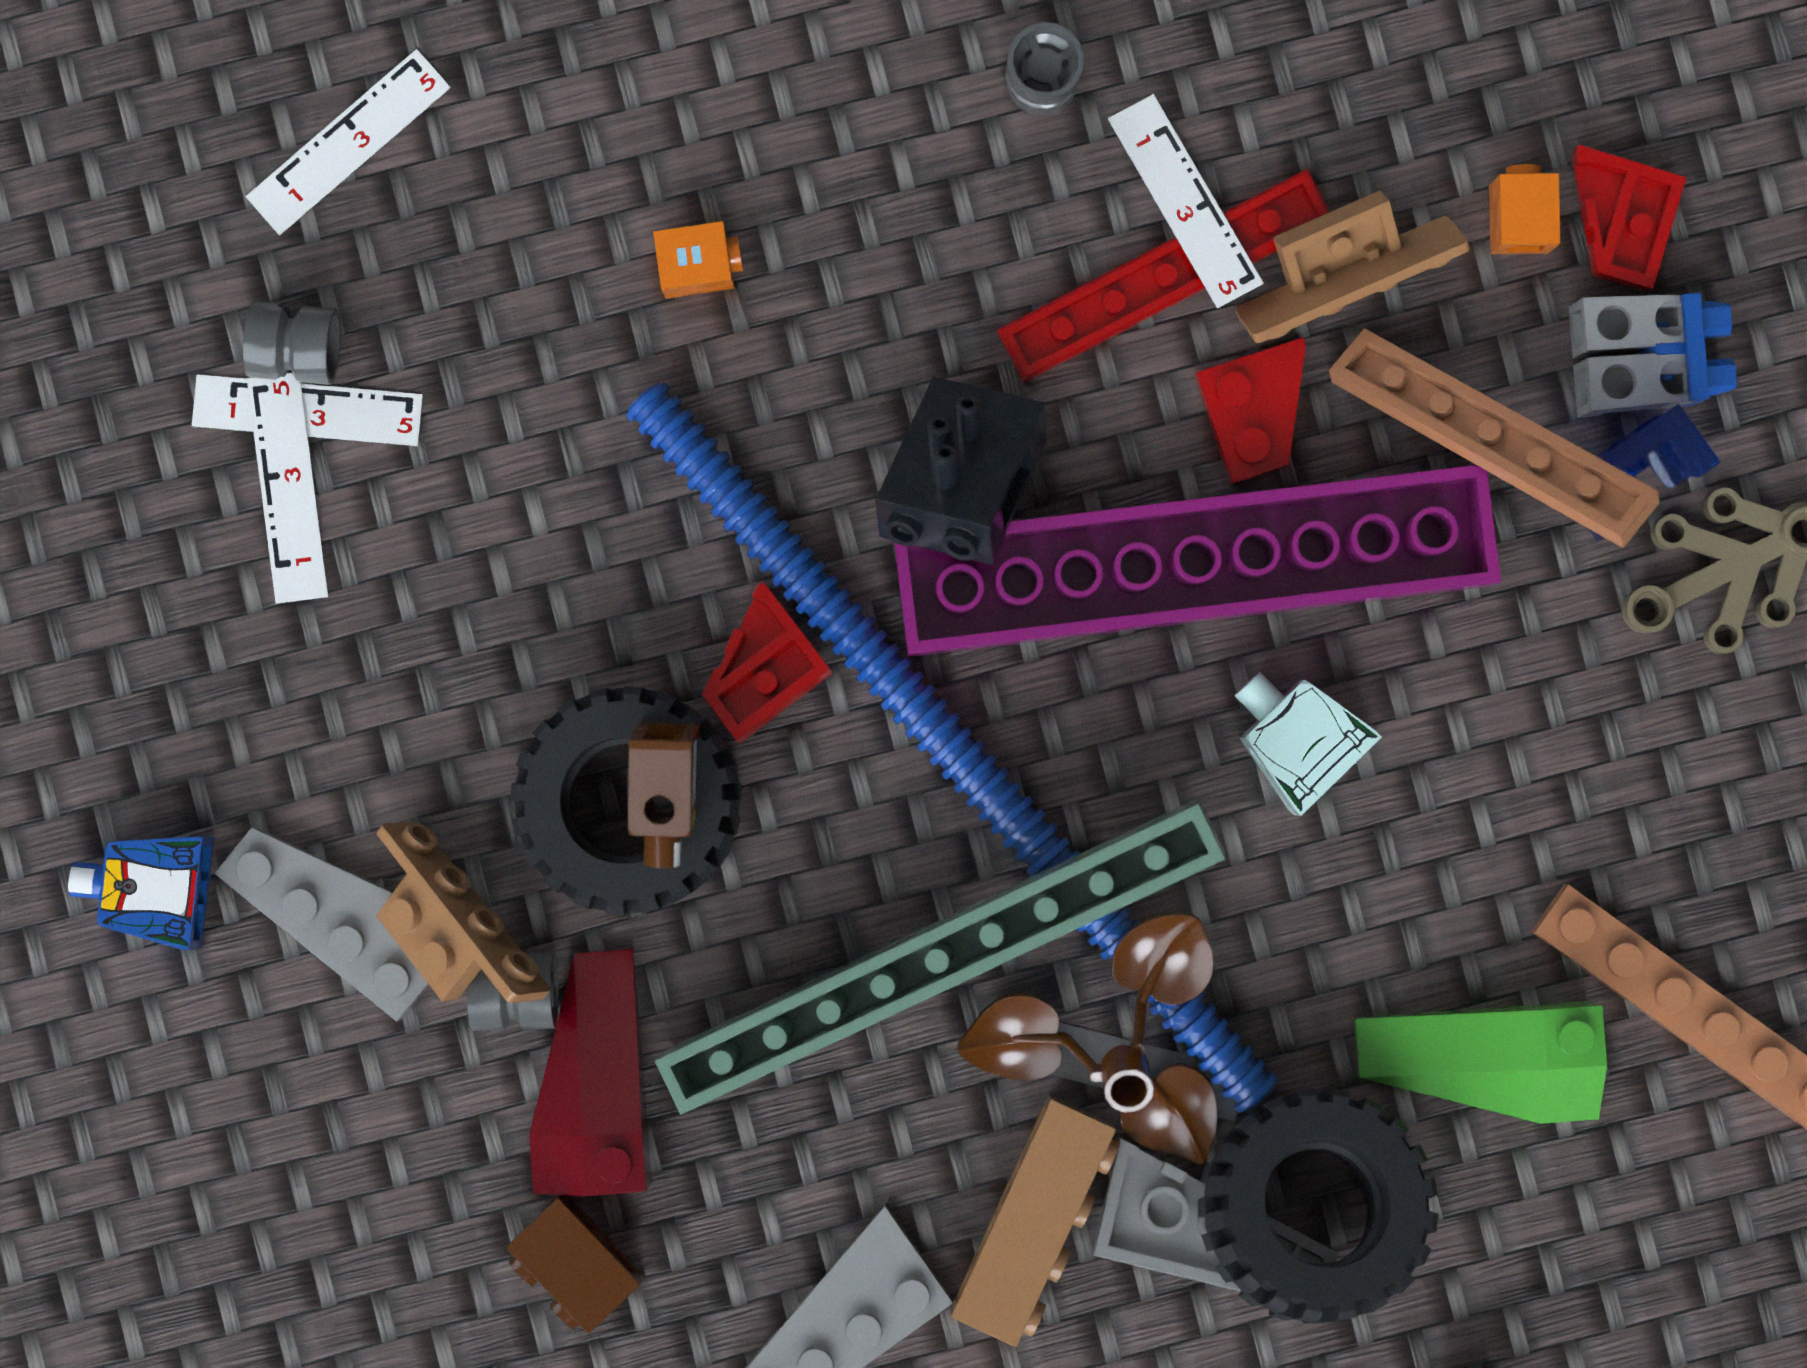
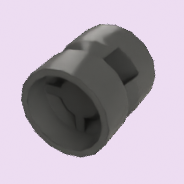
[1005,22,1084,116]
[243,301,341,385]
[466,951,559,1031]

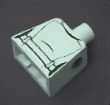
[1234,671,1382,816]

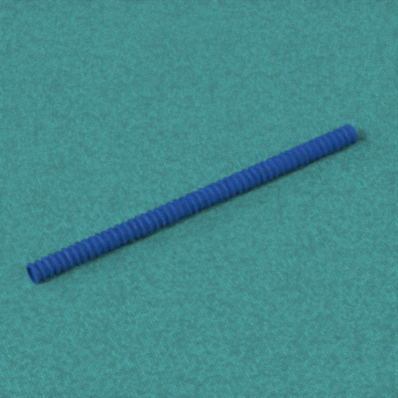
[626,382,1278,1113]

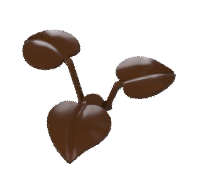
[957,912,1217,1164]

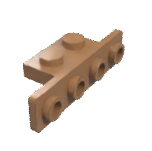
[1235,190,1470,343]
[376,821,551,1003]

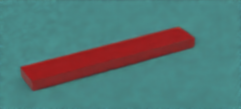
[996,169,1330,384]

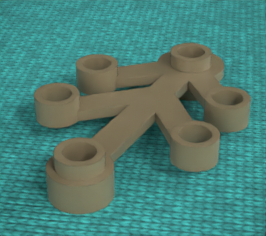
[1622,488,1807,654]

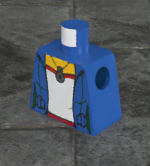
[68,836,215,950]

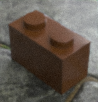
[506,1195,645,1334]

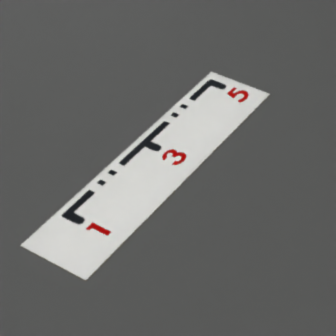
[245,49,451,236]
[1108,94,1264,308]
[247,373,328,604]
[192,374,423,446]

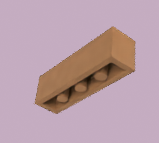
[950,1094,1120,1347]

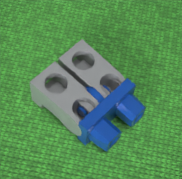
[1568,293,1737,418]

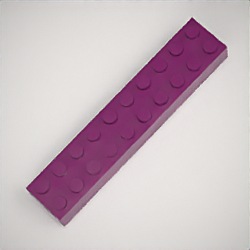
[894,465,1501,657]

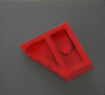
[1571,145,1687,293]
[1194,338,1306,485]
[701,582,833,744]

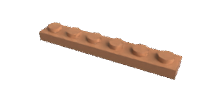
[1329,328,1660,548]
[1530,884,1807,1130]

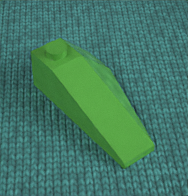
[1354,1001,1607,1124]

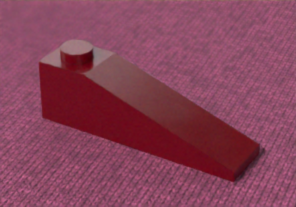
[529,948,652,1196]

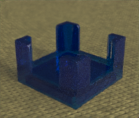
[1588,404,1721,541]

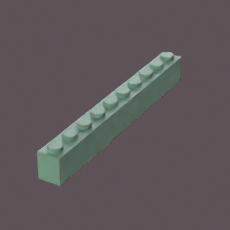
[655,798,1225,1115]

